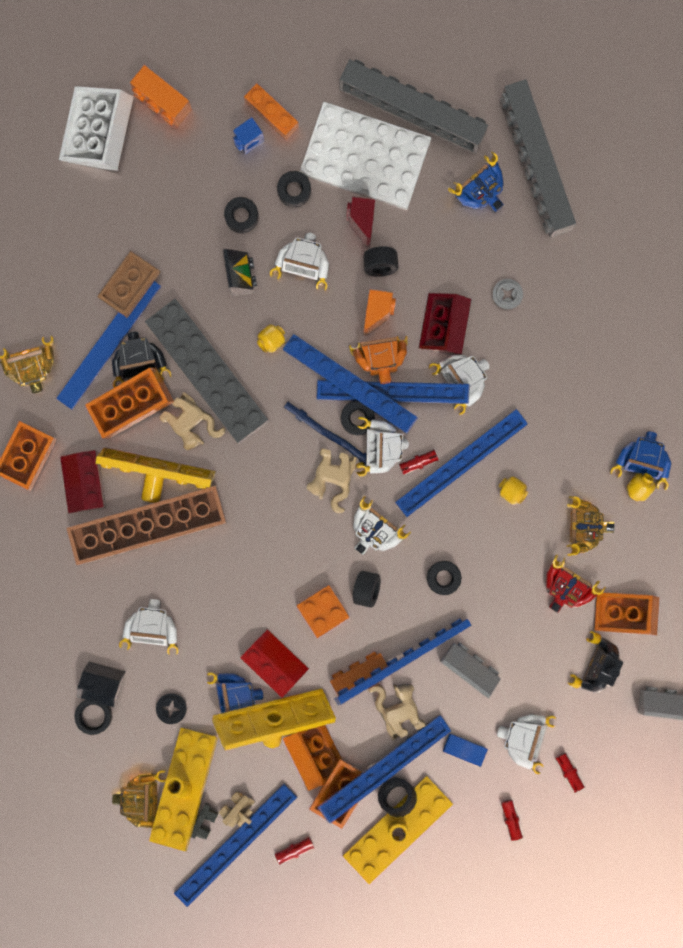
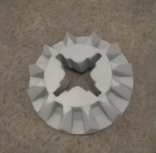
[493,279,523,309]

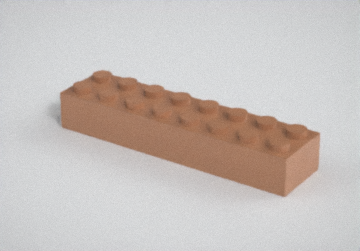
[66,486,227,566]

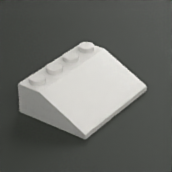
[59,86,133,170]

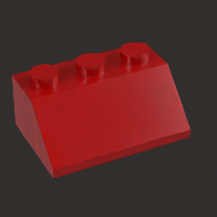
[240,629,309,698]

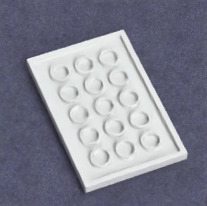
[300,102,431,210]

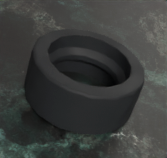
[74,700,112,735]
[378,778,417,817]

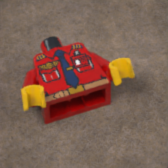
[546,554,606,613]

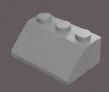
[440,642,501,698]
[638,687,683,720]

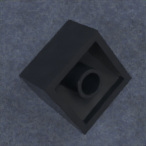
[77,662,126,707]

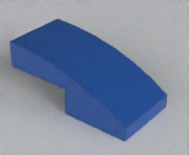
[443,734,488,767]

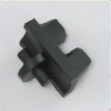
[191,802,219,839]

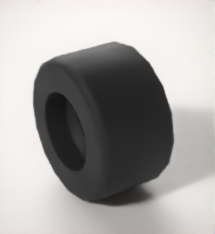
[277,171,311,207]
[224,197,259,233]
[363,246,399,277]
[341,400,375,436]
[427,561,462,595]
[353,571,381,608]

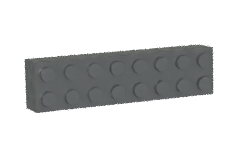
[339,59,488,154]
[500,79,576,238]
[145,298,269,444]

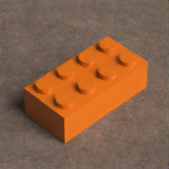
[85,367,174,439]

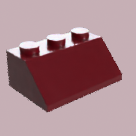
[346,197,375,248]
[419,293,472,355]
[60,450,106,514]

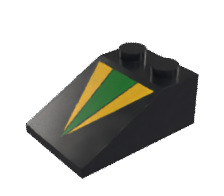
[223,249,257,296]

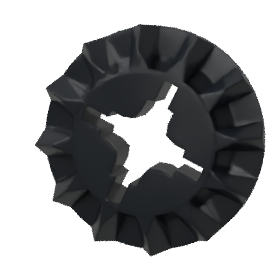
[156,693,187,724]

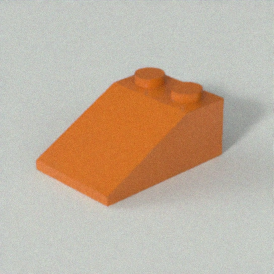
[595,593,660,636]

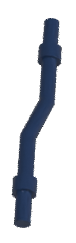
[284,401,368,466]

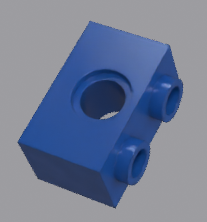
[233,117,265,154]

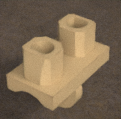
[219,792,255,828]

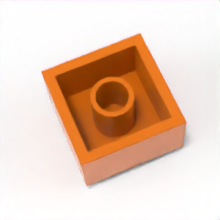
[297,585,350,638]

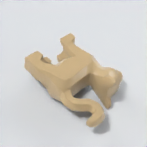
[159,392,226,451]
[307,449,357,513]
[368,684,426,741]

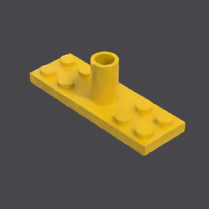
[96,447,216,503]
[212,689,336,751]
[149,728,218,852]
[342,775,453,884]

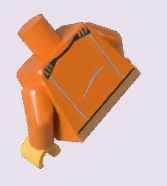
[349,336,408,384]

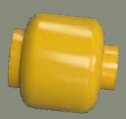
[257,324,285,353]
[627,473,656,501]
[499,476,528,505]

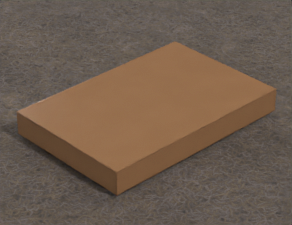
[97,251,161,318]

